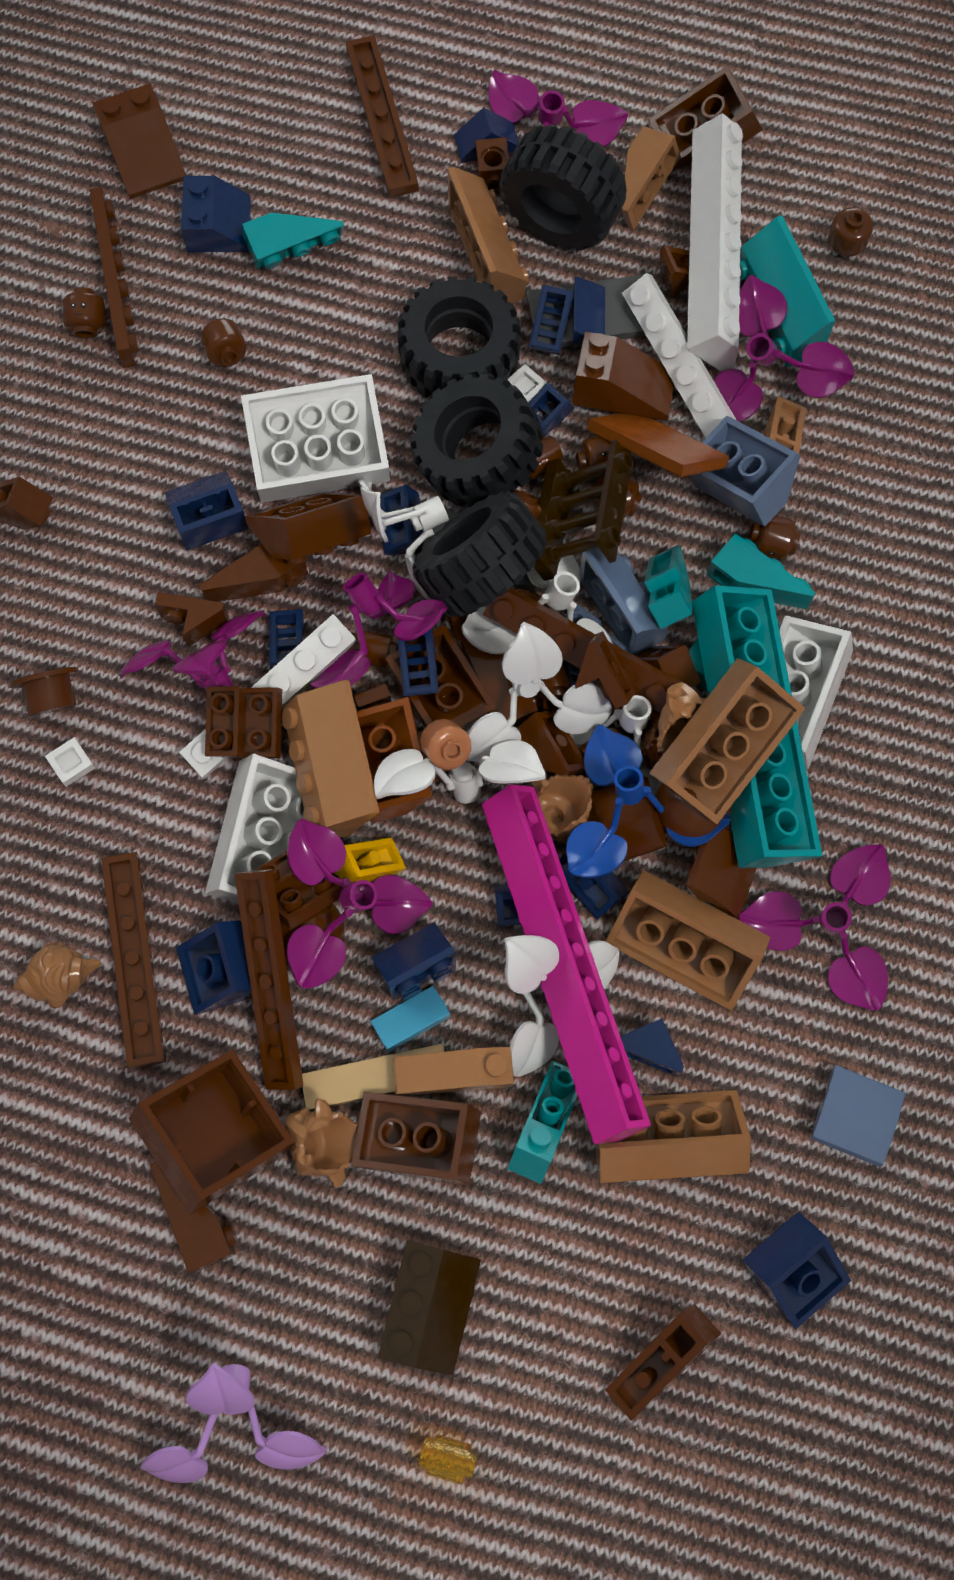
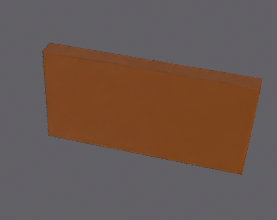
[587,413,729,477]

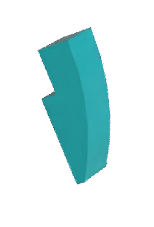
[644,544,692,629]

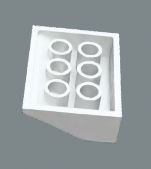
[241,374,390,503]
[205,754,304,903]

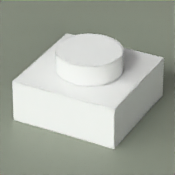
[507,364,547,403]
[45,737,95,787]

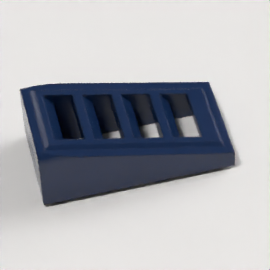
[528,285,574,355]
[529,382,574,437]
[269,609,305,670]
[398,627,439,697]

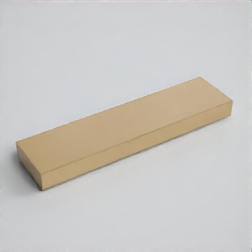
[302,1043,445,1111]

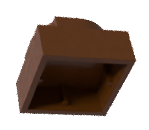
[129,1049,295,1215]

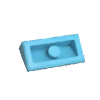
[371,986,451,1053]

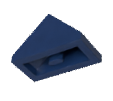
[454,107,519,163]
[620,1018,684,1077]

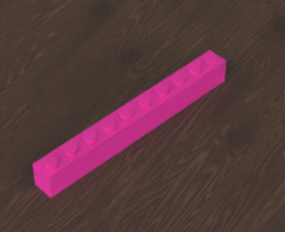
[482,784,651,1145]

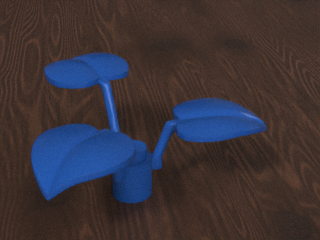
[566,724,730,878]

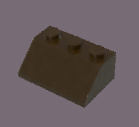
[377,1240,481,1375]

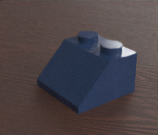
[181,175,251,253]
[176,920,252,1015]
[742,1211,851,1330]

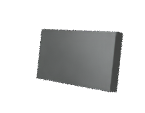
[526,274,646,352]

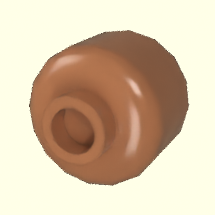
[420,719,471,770]

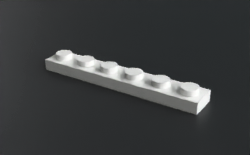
[622,273,736,438]
[179,614,357,779]

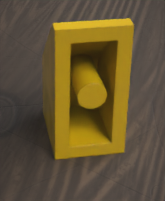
[335,838,406,883]

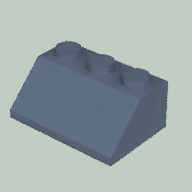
[690,416,800,527]
[579,548,668,656]

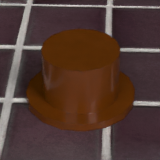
[9,667,79,716]

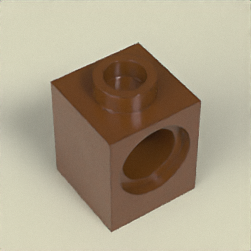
[475,137,509,191]

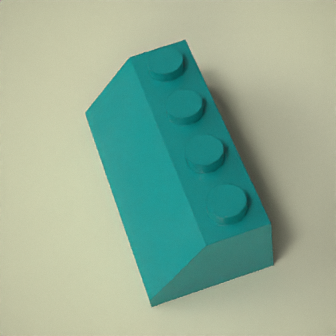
[740,215,835,368]

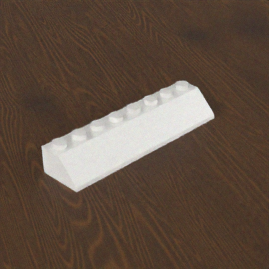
[687,113,743,372]

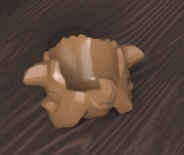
[656,682,706,754]
[532,774,593,844]
[13,942,102,1009]
[285,1099,358,1188]

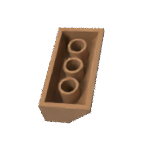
[448,167,529,303]
[649,658,806,824]
[282,680,380,837]
[606,870,771,1011]
[595,1090,751,1183]

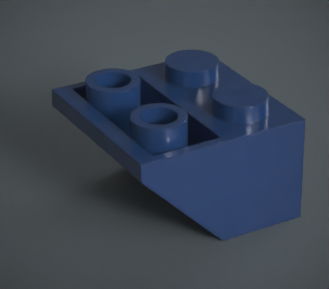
[164,471,249,551]
[371,922,456,1001]

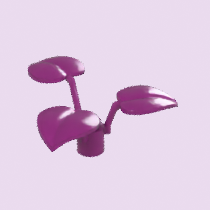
[489,70,628,147]
[714,275,855,422]
[310,571,448,689]
[119,610,266,692]
[286,819,433,989]
[739,844,891,1011]

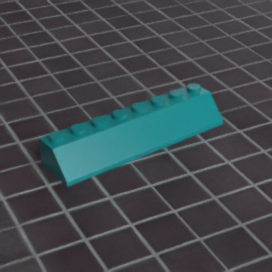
[692,585,823,868]

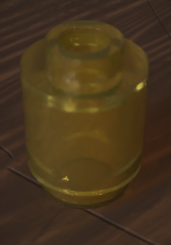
[418,1434,478,1485]

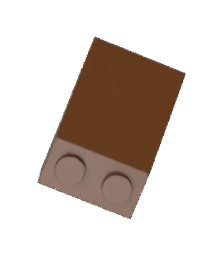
[648,65,763,168]
[92,83,187,199]
[572,332,674,421]
[385,625,497,728]
[351,1092,481,1186]

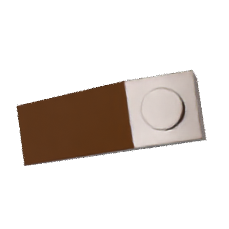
[198,544,308,602]
[150,1162,239,1273]
[605,1304,721,1421]

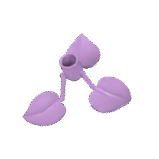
[141,1363,327,1483]

